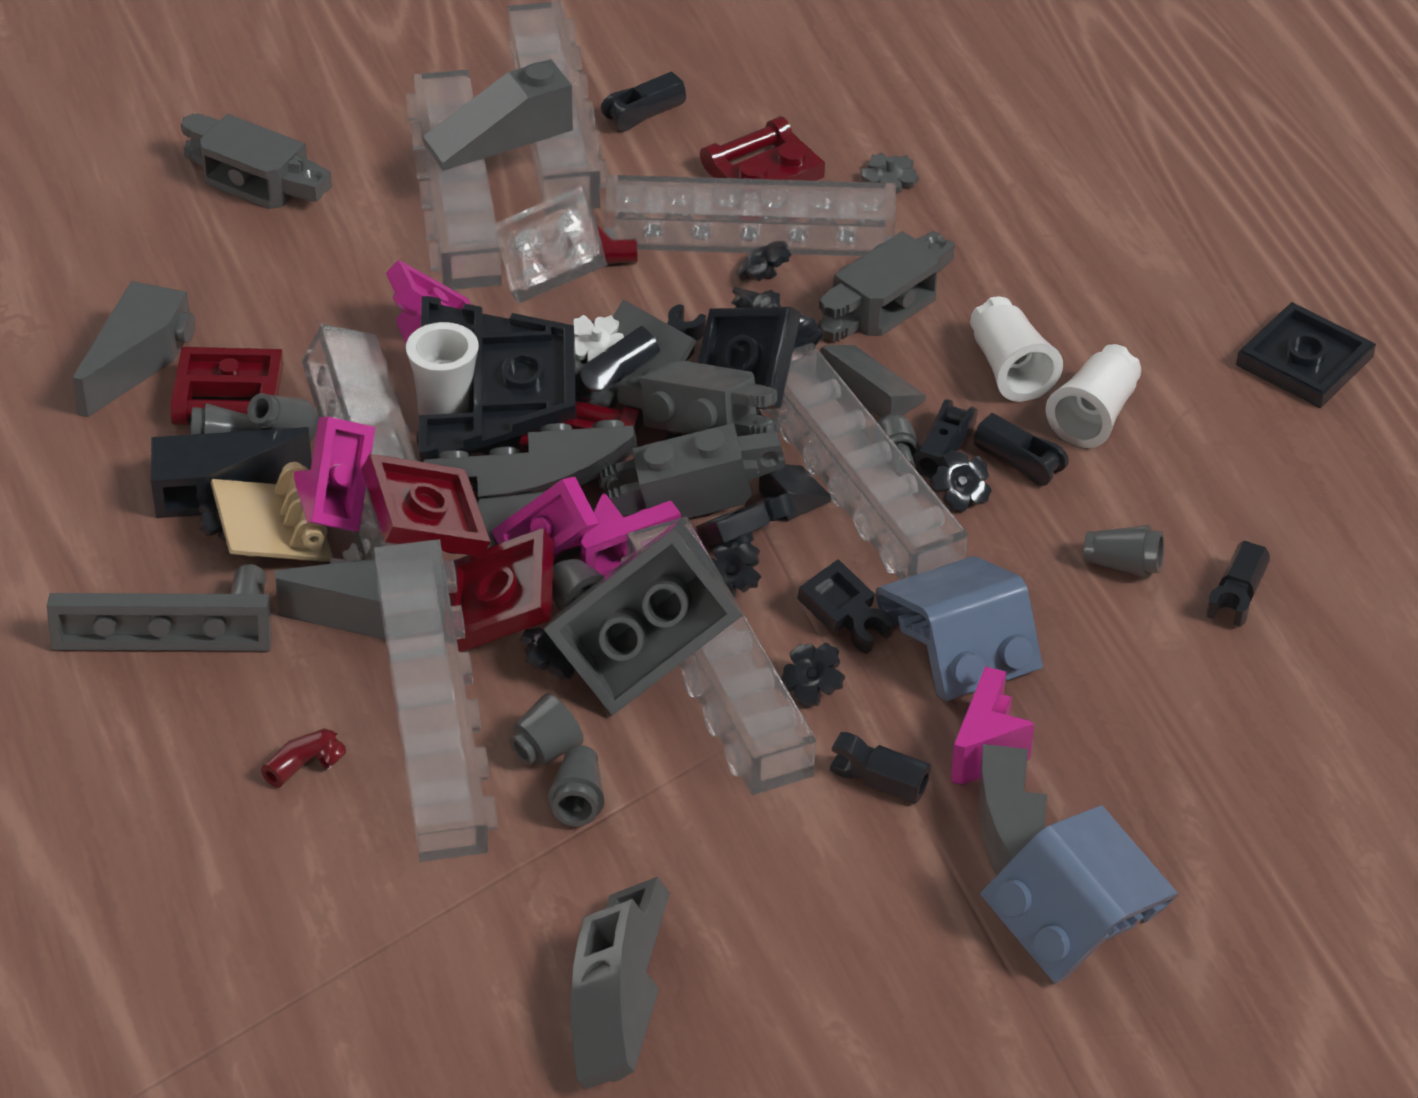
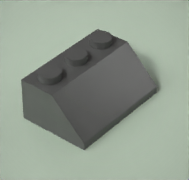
[544,519,743,716]

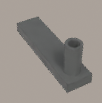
[46,564,272,651]

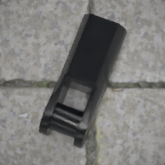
[601,71,686,131]
[576,326,660,400]
[913,399,978,478]
[974,413,1069,486]

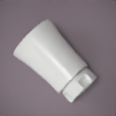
[970,296,1063,402]
[406,322,479,415]
[1046,344,1141,448]

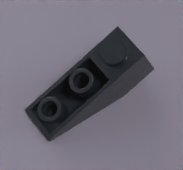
[151,427,312,518]

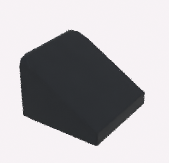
[759,464,831,521]

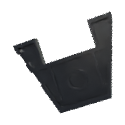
[418,296,577,462]

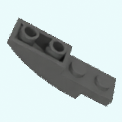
[424,420,637,499]
[571,877,670,1090]

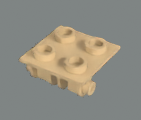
[210,462,333,562]

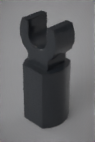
[1207,540,1270,627]
[830,732,931,804]

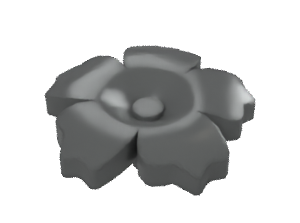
[861,153,919,194]

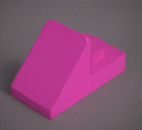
[386,259,470,343]
[293,416,376,532]
[491,477,599,560]
[581,493,681,576]
[951,666,1034,785]

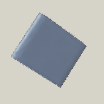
[876,556,1043,701]
[980,805,1179,984]

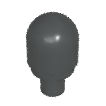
[873,414,918,476]

